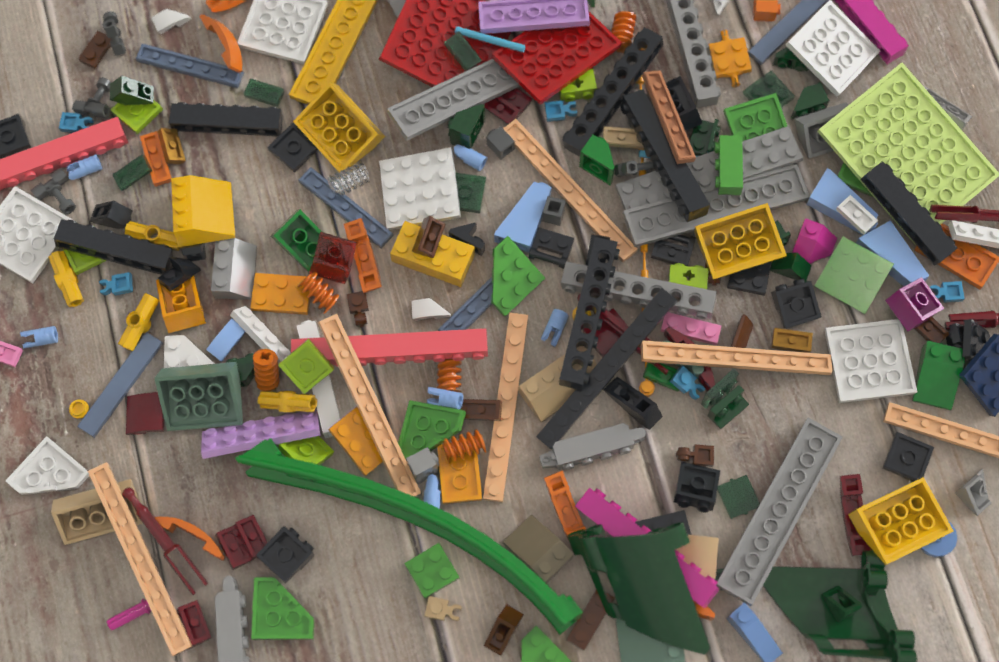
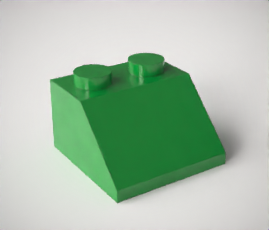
[579,135,614,185]

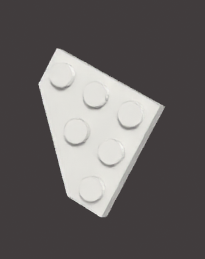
[164,335,215,368]
[6,436,90,495]

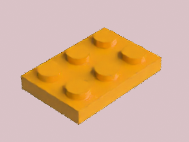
[250,273,310,315]
[328,407,383,476]
[437,444,482,504]

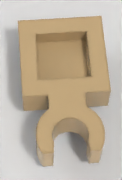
[424,596,462,621]

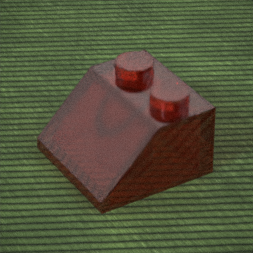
[309,232,357,284]

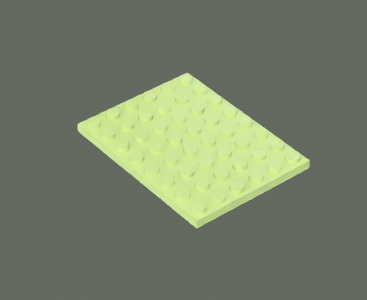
[817,63,999,245]

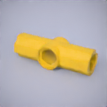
[125,221,182,251]
[48,251,84,307]
[118,293,160,351]
[258,391,317,412]

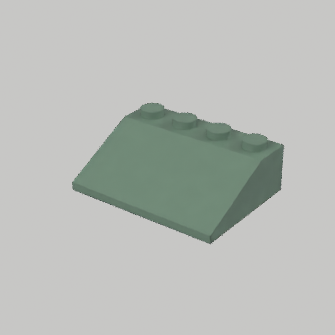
[154,362,243,431]
[616,618,686,662]

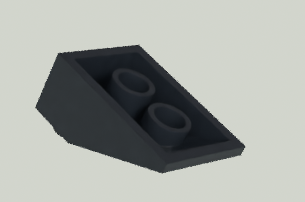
[647,76,703,131]

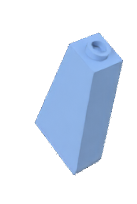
[806,168,878,235]
[494,182,552,253]
[856,220,929,287]

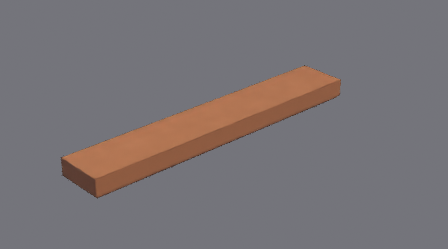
[642,70,696,164]

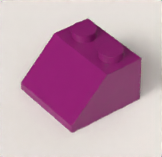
[885,277,945,332]

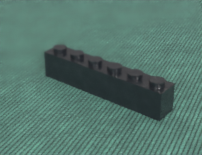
[169,102,283,136]
[860,161,957,266]
[54,219,173,275]

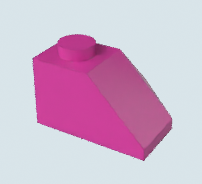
[792,218,837,264]

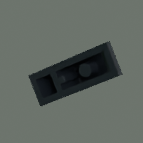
[604,377,663,430]

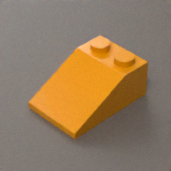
[156,276,206,333]

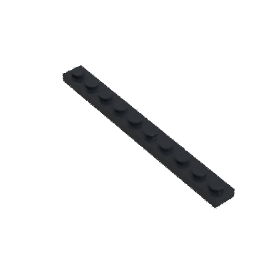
[536,288,677,450]

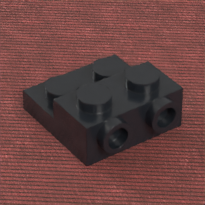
[771,278,822,329]
[673,462,721,513]
[256,526,315,584]

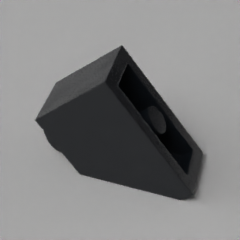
[90,201,133,229]

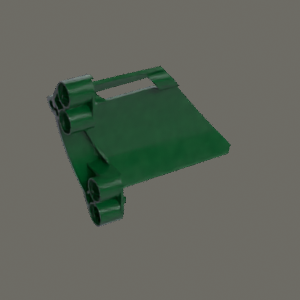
[567,522,710,655]
[763,551,917,662]

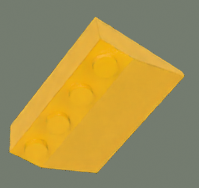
[293,82,386,174]
[171,175,235,247]
[694,203,787,280]
[848,477,954,565]

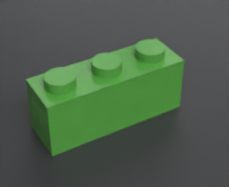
[714,135,743,195]

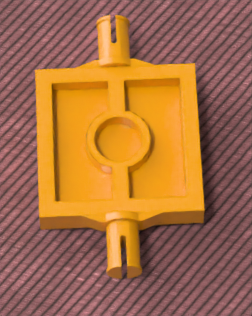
[709,30,752,87]

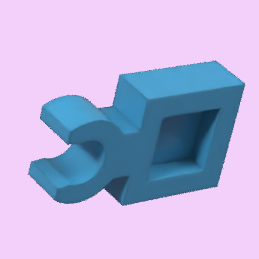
[545,100,577,122]
[59,112,94,133]
[99,272,133,296]
[929,281,965,303]
[670,366,705,400]

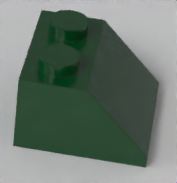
[447,104,485,149]

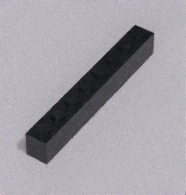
[620,89,710,222]

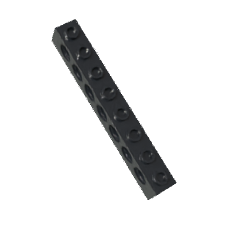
[562,27,663,157]
[559,237,620,390]

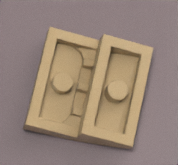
[674,535,719,579]

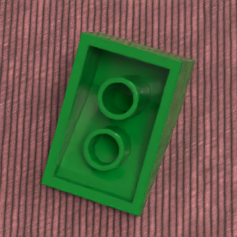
[271,209,340,274]
[912,341,965,411]

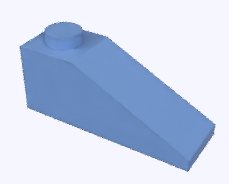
[726,602,783,662]

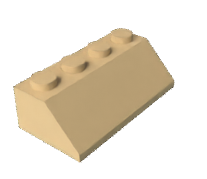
[519,346,597,423]
[51,479,143,545]

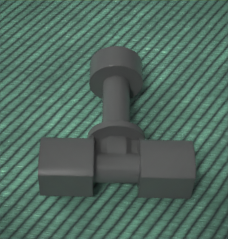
[102,11,126,56]
[72,77,112,118]
[614,158,655,177]
[31,168,76,215]

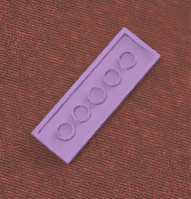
[478,0,590,34]
[201,408,320,459]

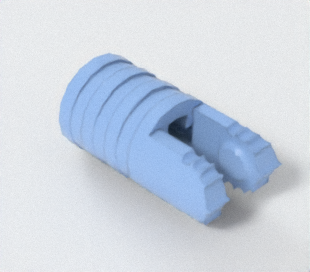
[454,144,487,171]
[67,154,102,180]
[541,309,569,347]
[20,326,58,349]
[427,387,463,410]
[423,474,441,509]

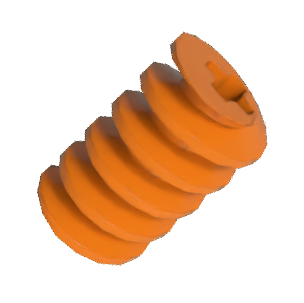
[611,11,637,53]
[297,272,339,314]
[253,349,280,391]
[437,359,462,393]
[443,429,486,463]

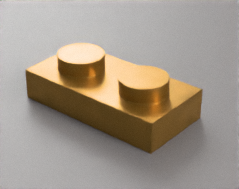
[157,128,186,164]
[771,328,813,353]

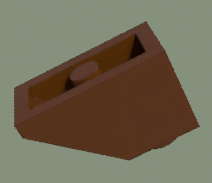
[484,604,524,656]

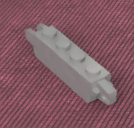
[539,423,646,471]
[215,575,250,662]

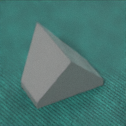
[955,469,991,516]

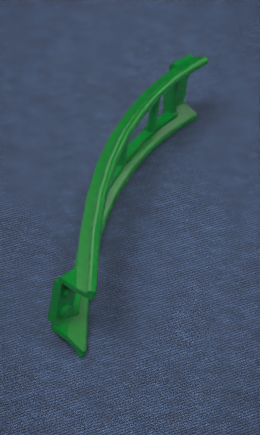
[235,438,583,635]

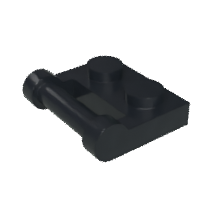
[528,227,574,269]
[651,235,696,266]

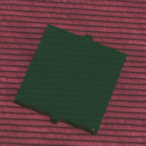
[718,475,760,519]

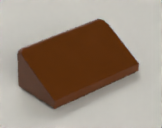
[412,216,446,258]
[730,314,753,348]

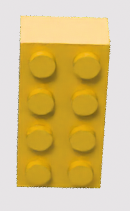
[390,221,475,287]

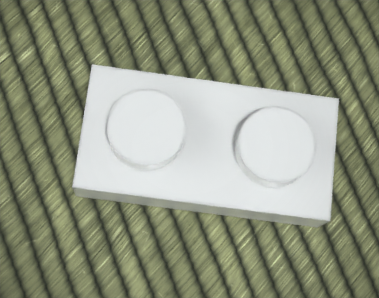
[836,195,878,235]

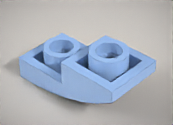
[206,318,246,361]

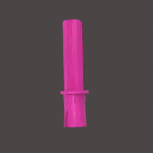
[107,599,151,630]

